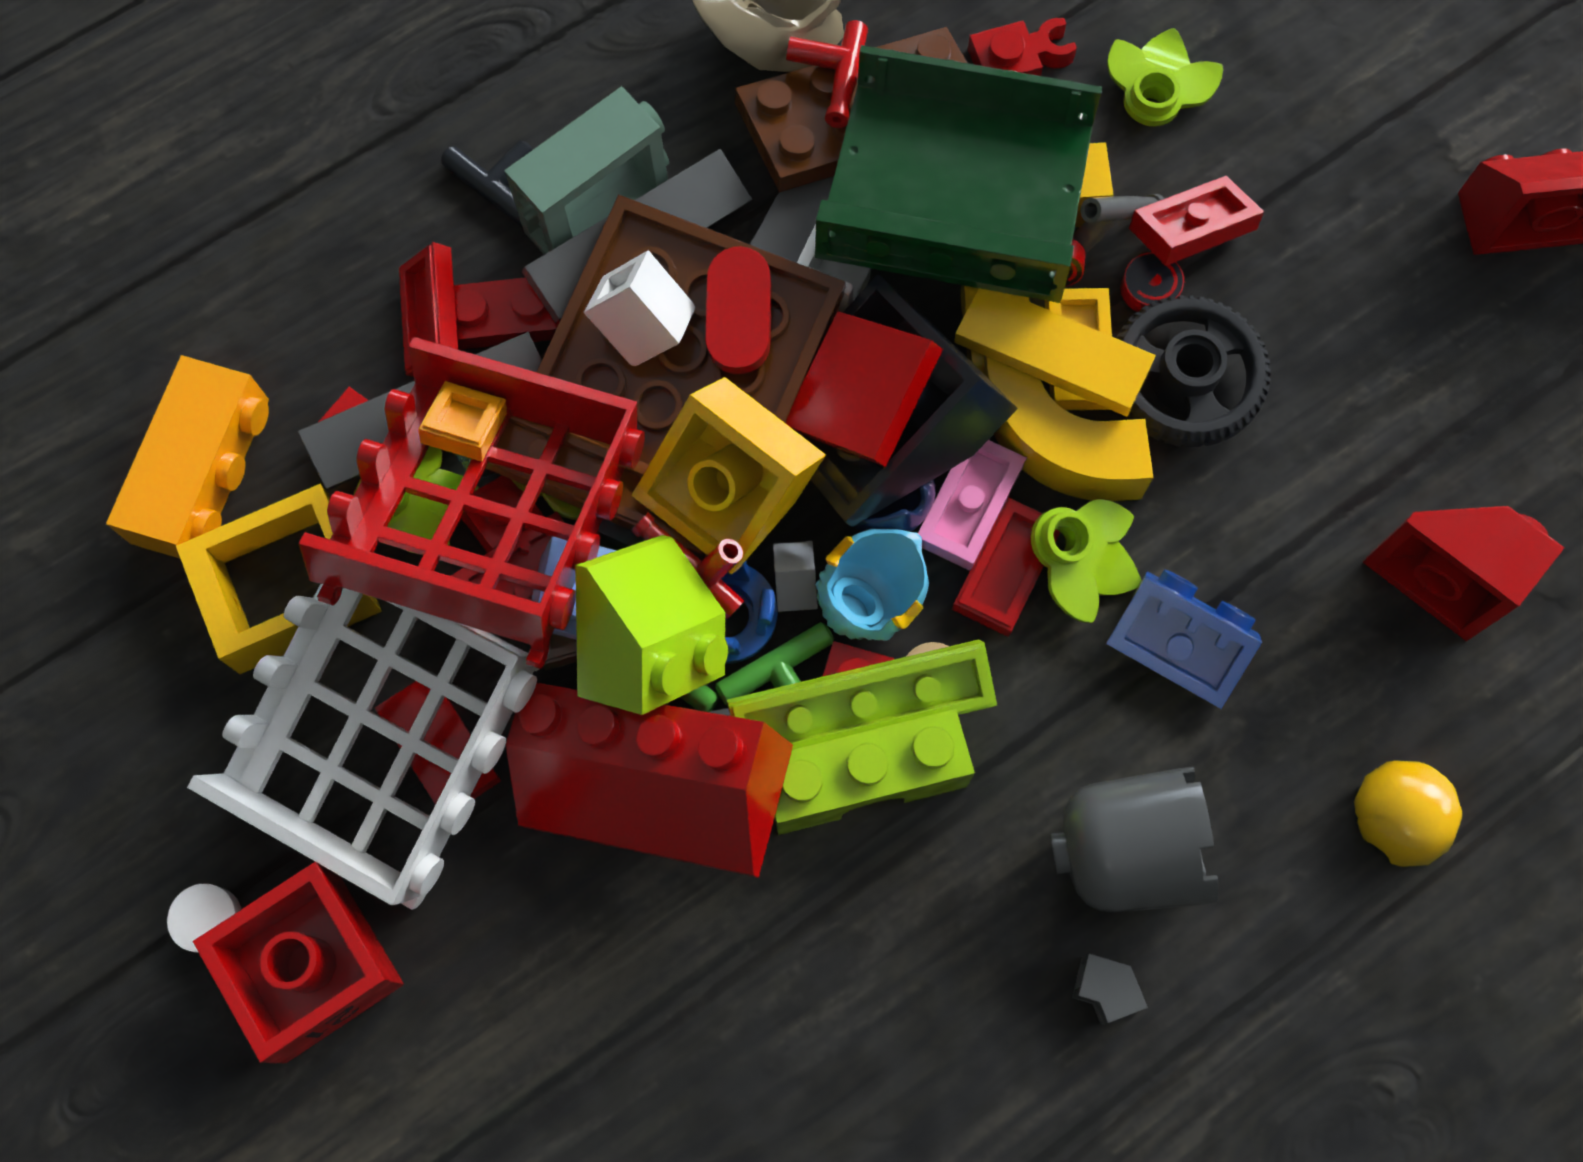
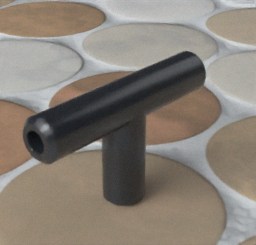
[441,141,533,228]

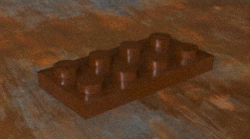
[735,27,967,193]

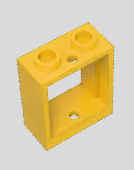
[176,483,382,674]

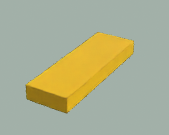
[954,288,1156,417]

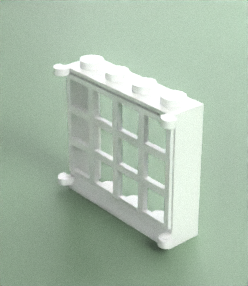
[187,584,549,910]

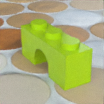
[774,709,975,835]

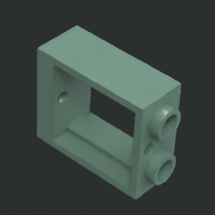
[504,86,669,255]

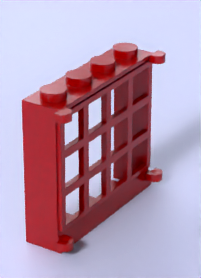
[299,337,645,669]

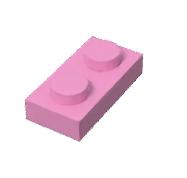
[918,440,1027,571]

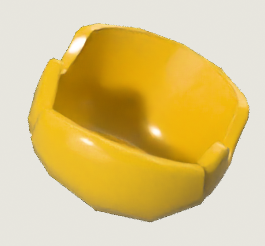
[1354,761,1462,867]

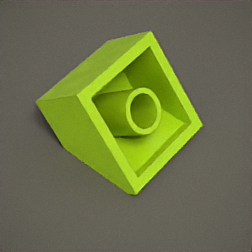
[575,535,728,715]

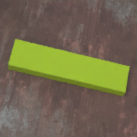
[726,639,997,750]

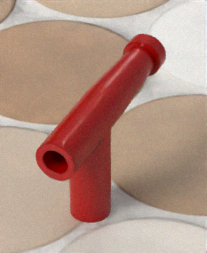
[786,20,868,128]
[631,512,744,619]

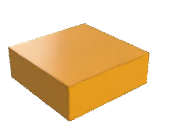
[419,381,507,462]

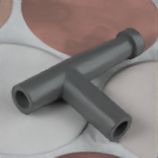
[1073,194,1164,254]

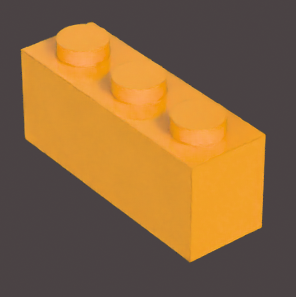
[106,355,269,559]

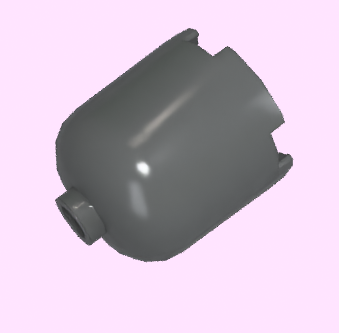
[1051,767,1219,912]

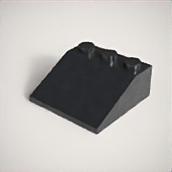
[798,274,1018,527]

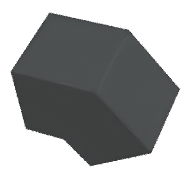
[773,541,818,612]
[1072,954,1148,1024]

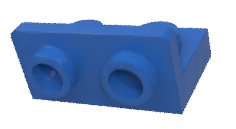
[1106,569,1262,709]

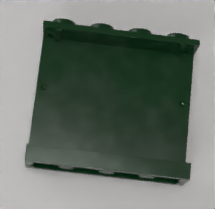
[815,45,1102,303]

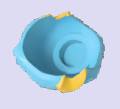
[815,529,929,641]

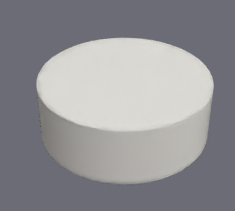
[167,884,241,953]

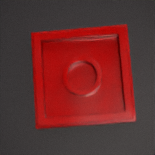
[785,311,943,467]

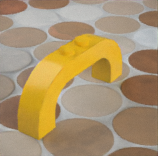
[961,142,1154,501]

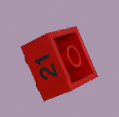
[192,862,404,1064]

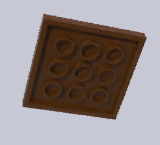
[537,194,846,464]

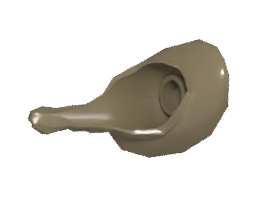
[692,0,844,72]

